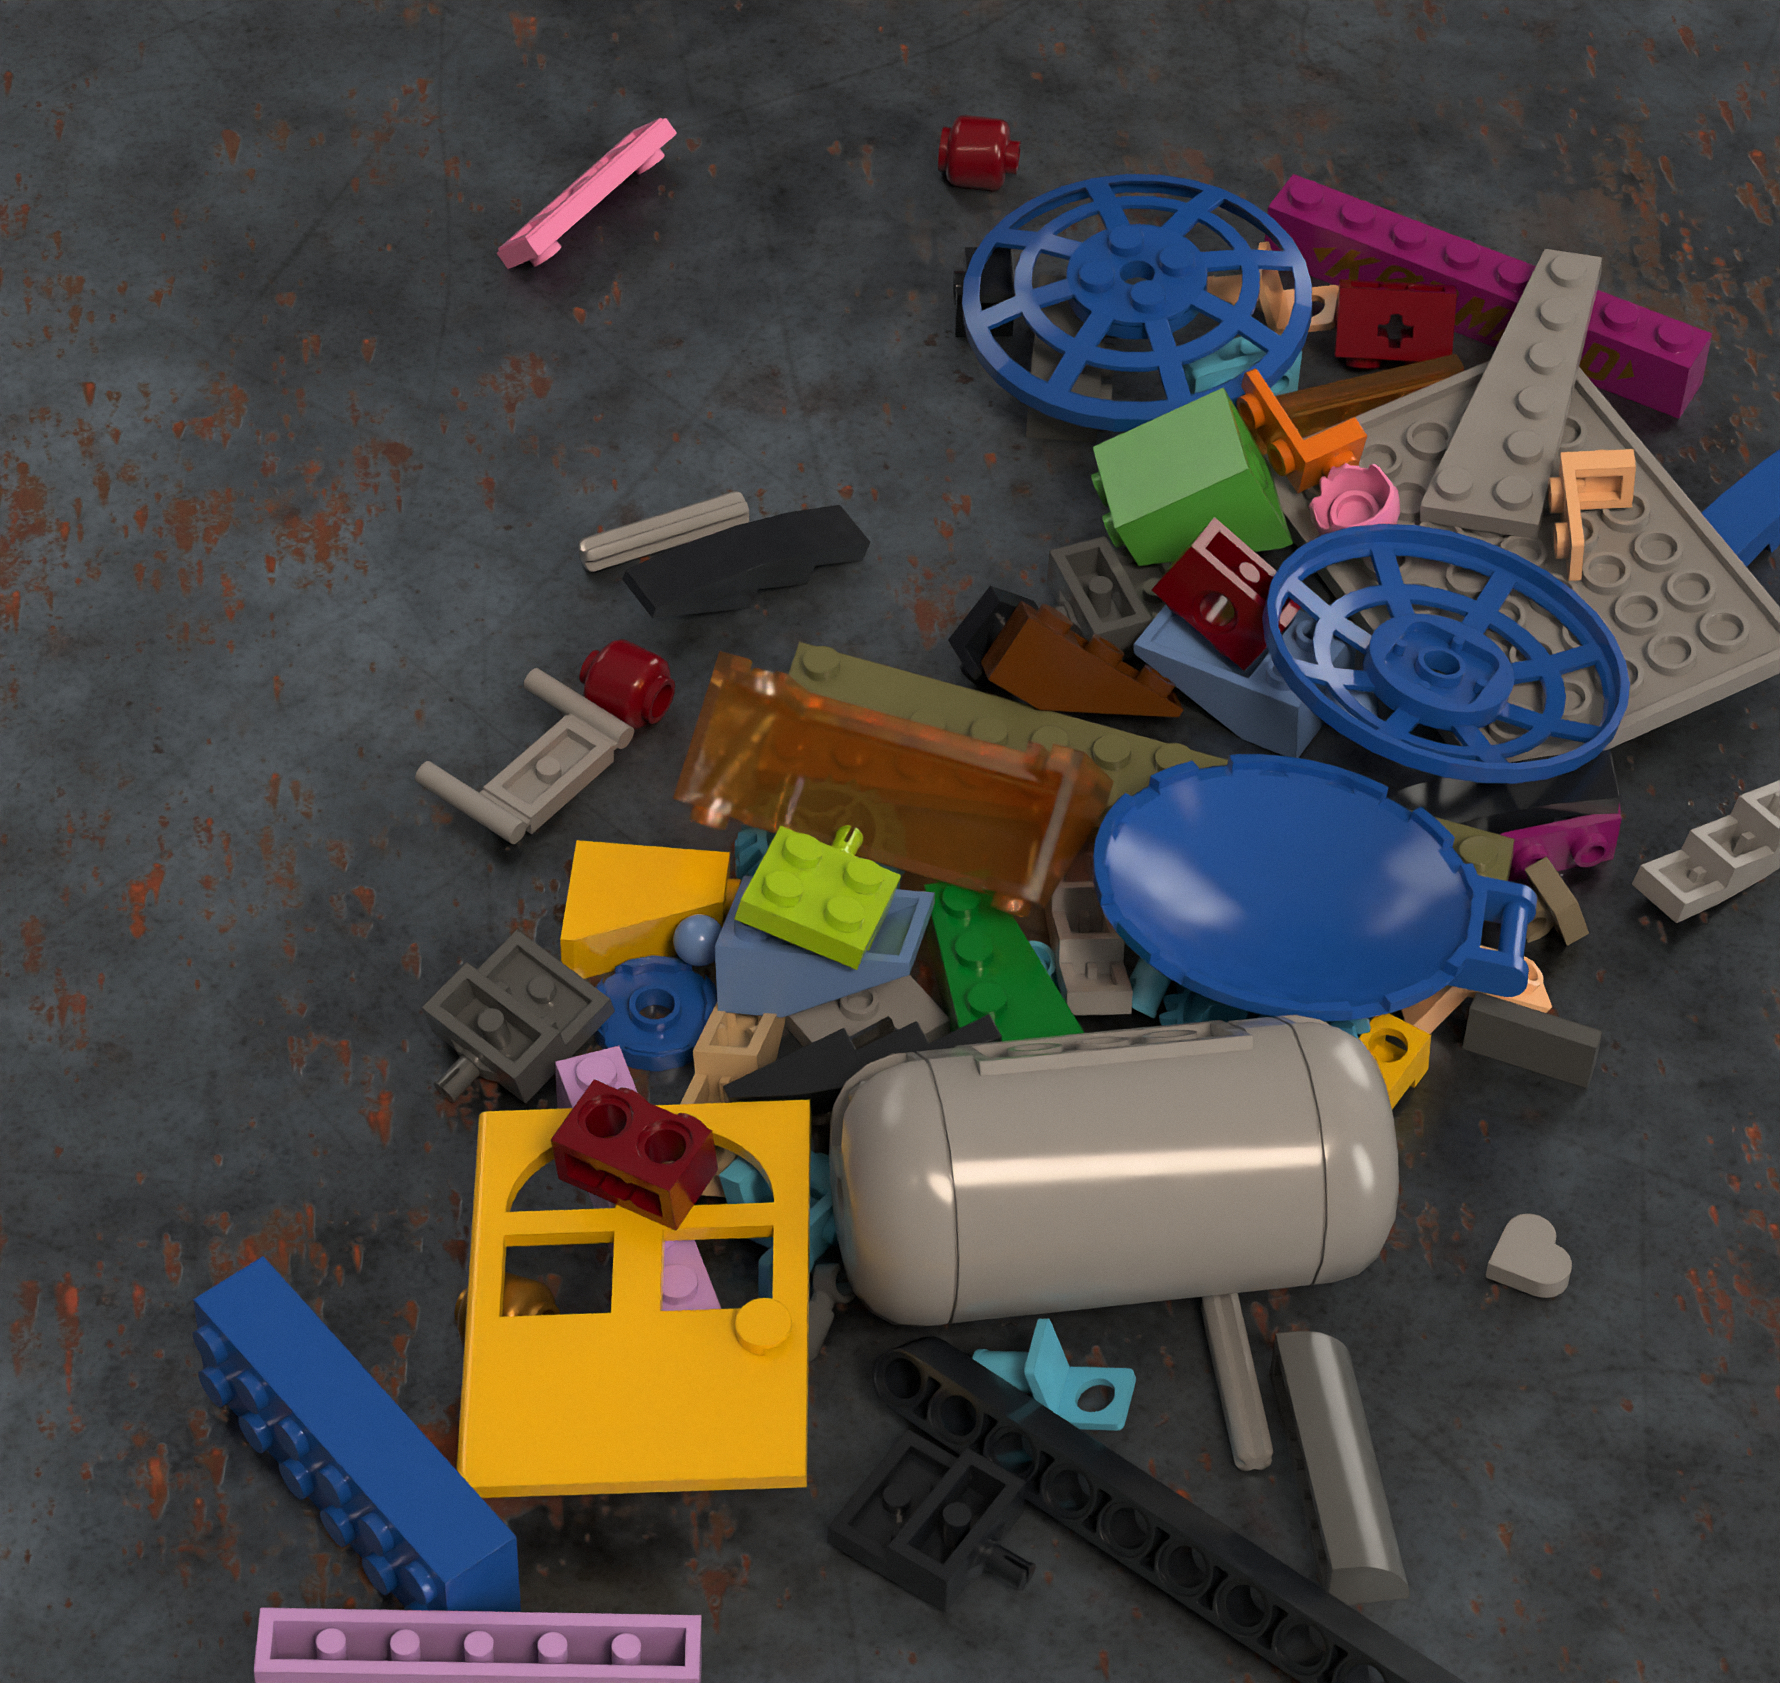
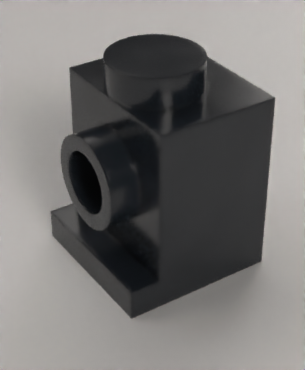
[953,247,1015,337]

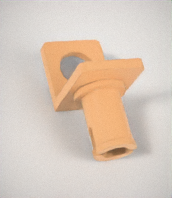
[1207,241,1339,335]

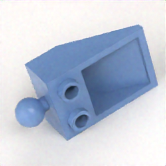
[1134,604,1379,758]
[673,876,935,1018]

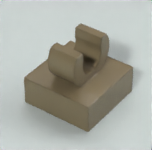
[1524,856,1589,946]

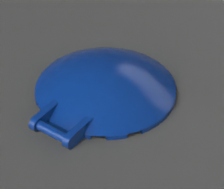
[1092,754,1537,1021]

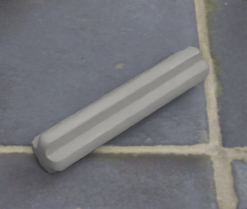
[578,491,749,573]
[1201,1293,1273,1472]

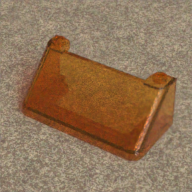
[673,651,1114,918]

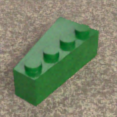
[924,875,1084,1041]

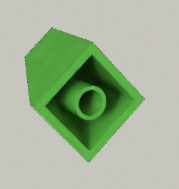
[1091,387,1293,566]

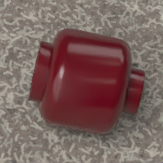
[938,115,1021,192]
[579,639,676,730]

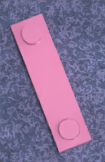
[497,118,677,269]

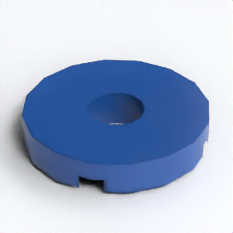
[594,955,717,1072]

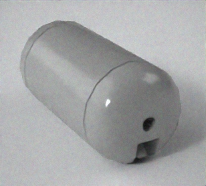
[829,1015,1399,1327]

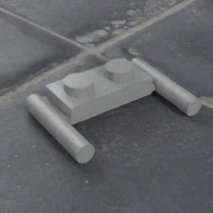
[415,668,634,844]

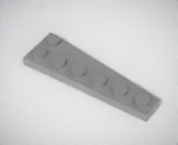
[1420,249,1602,540]

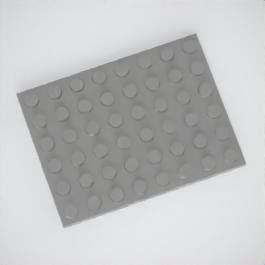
[1264,360,1780,763]

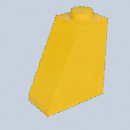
[560,840,741,979]

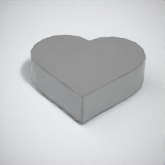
[1485,1213,1572,1298]

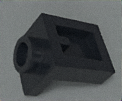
[948,586,1039,691]

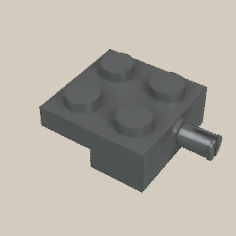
[1047,536,1173,660]
[422,929,615,1104]

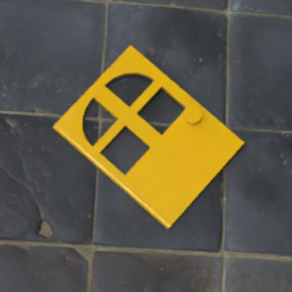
[456,1100,811,1498]

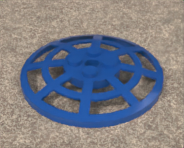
[962,174,1312,432]
[1262,524,1630,784]

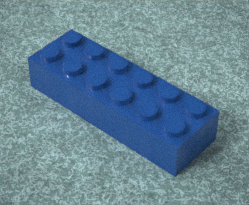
[192,1256,521,1612]

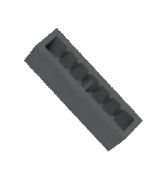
[1270,1331,1410,1605]

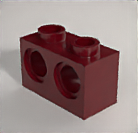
[551,1079,718,1231]

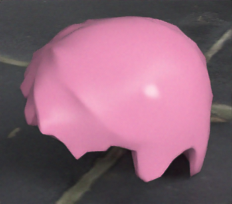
[1308,463,1400,536]

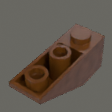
[981,601,1184,717]

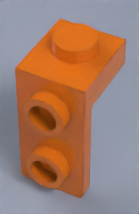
[1237,368,1367,494]

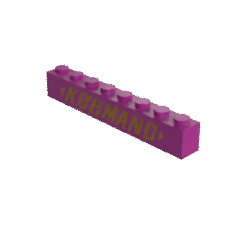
[1264,174,1712,419]

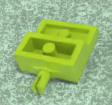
[734,825,901,970]

